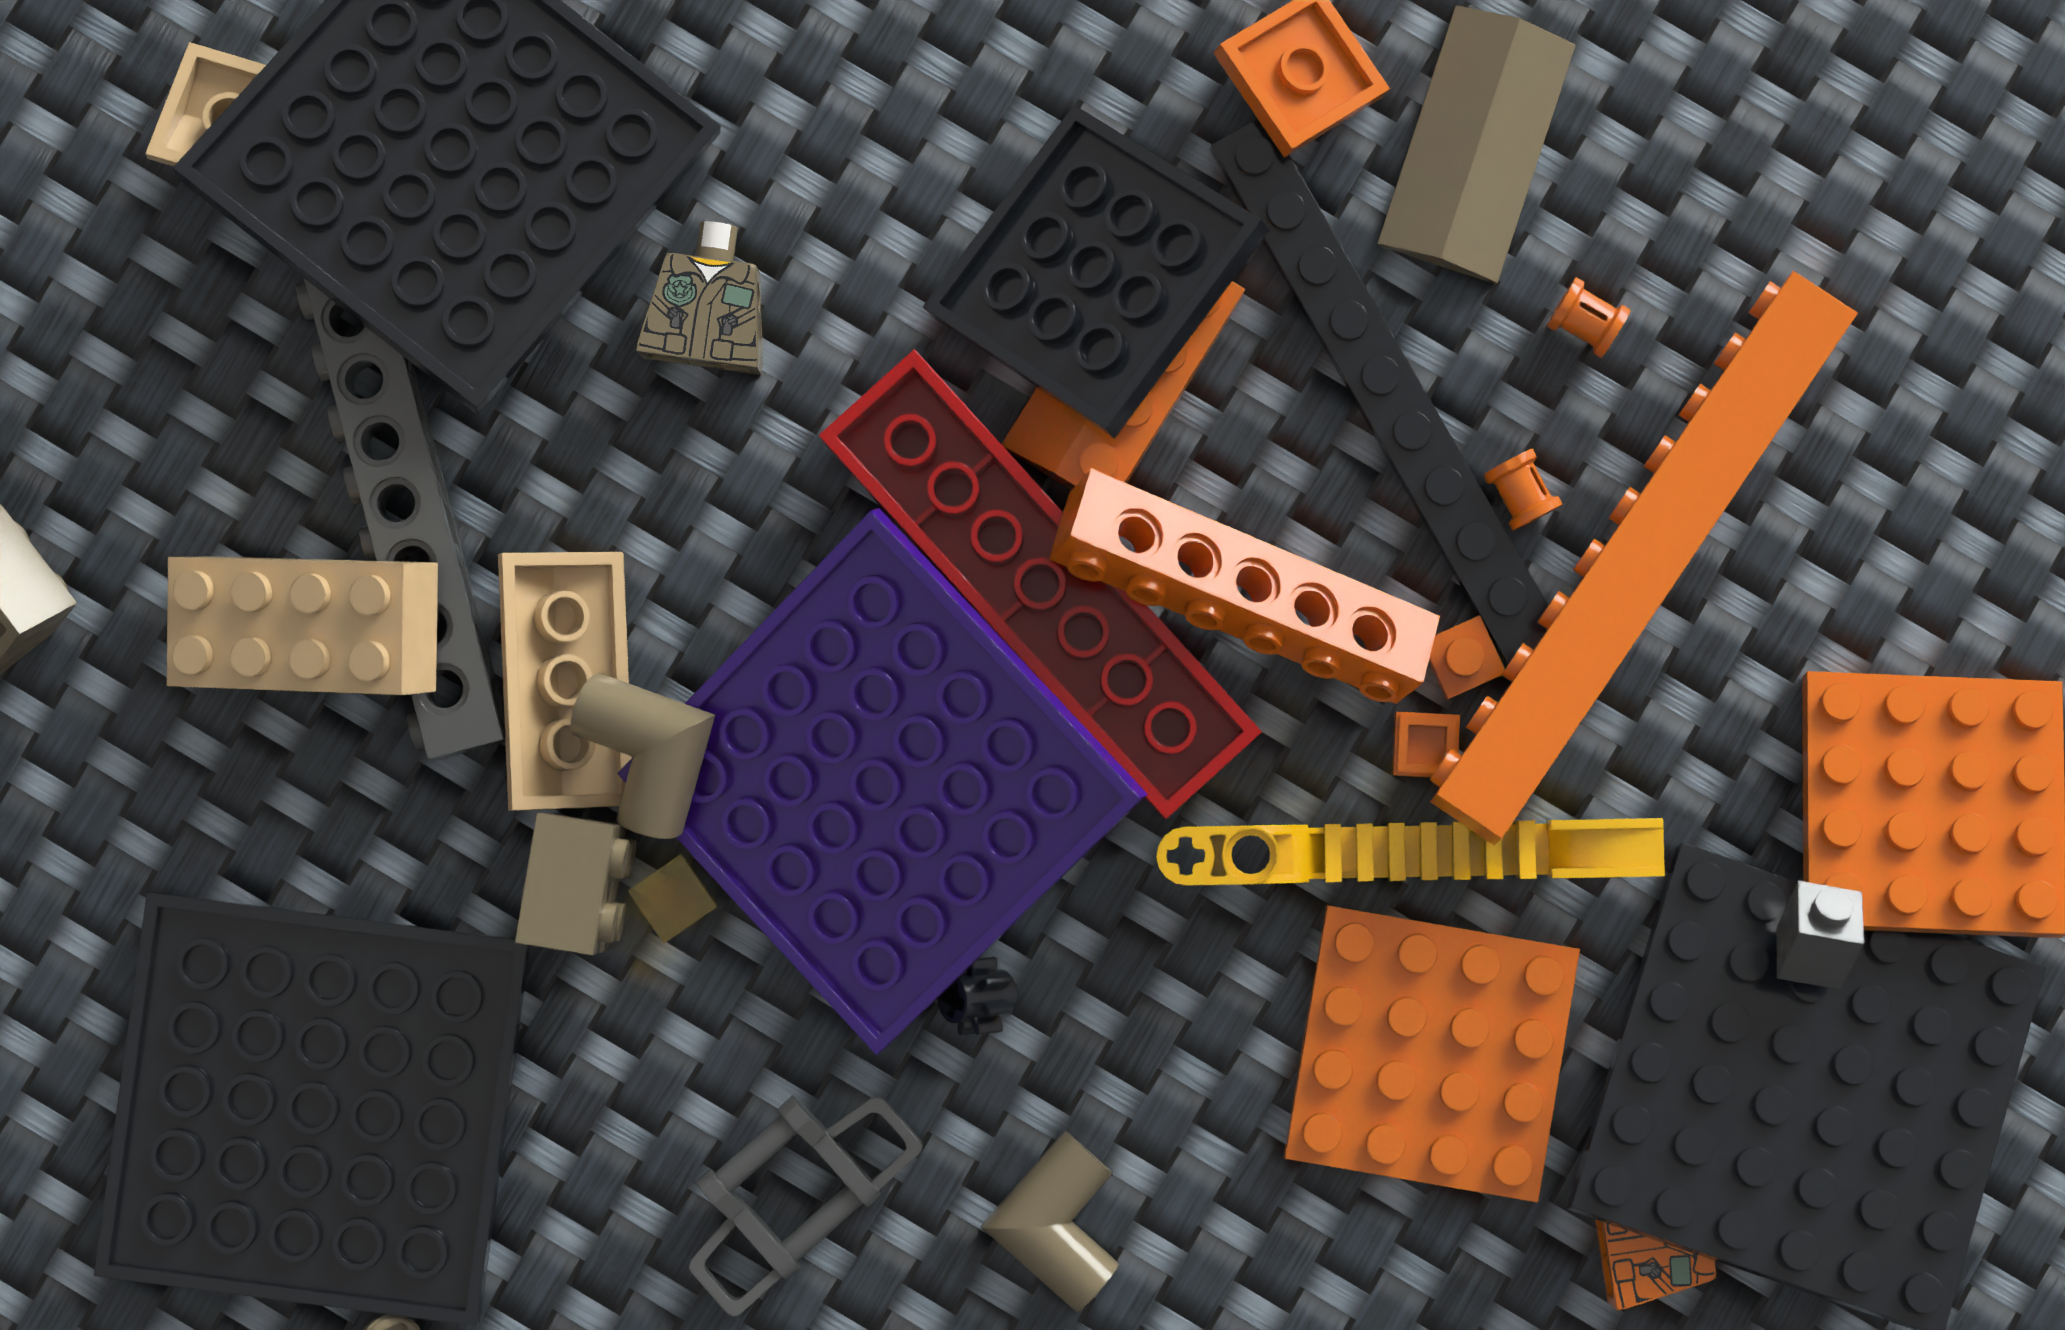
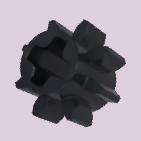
[937,957,1017,1036]

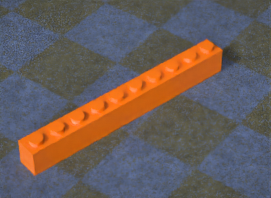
[1430,270,1858,845]

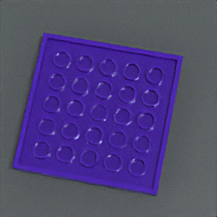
[617,508,1148,1055]

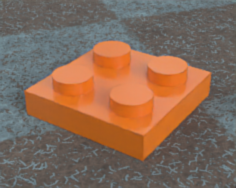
[1213,0,1390,158]

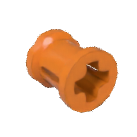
[1546,277,1631,359]
[1483,448,1563,531]

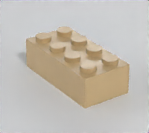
[167,556,438,695]

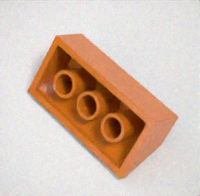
[1001,281,1245,491]

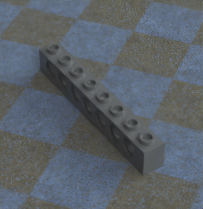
[296,278,506,760]

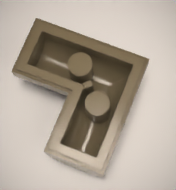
[571,673,715,839]
[981,1130,1119,1313]

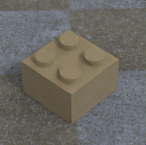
[515,813,636,955]

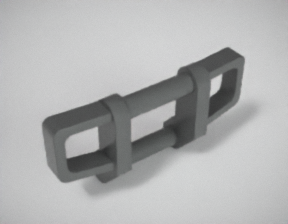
[689,1095,923,1317]

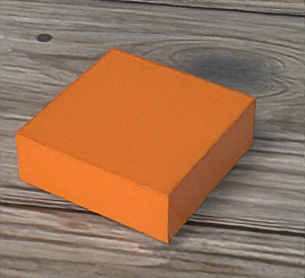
[1391,712,1460,778]

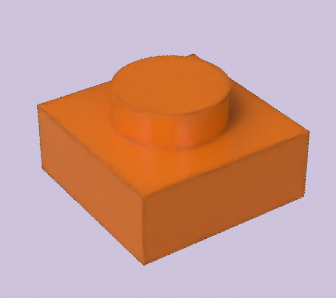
[1428,615,1505,700]

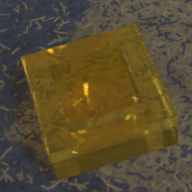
[628,854,719,943]

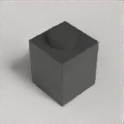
[1776,881,1864,990]

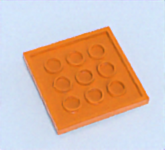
[1802,671,2065,938]
[1283,905,1580,1203]

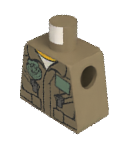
[636,221,763,375]

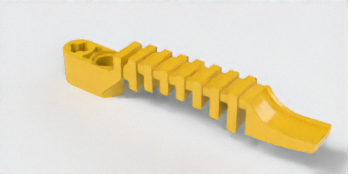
[1156,818,1665,885]

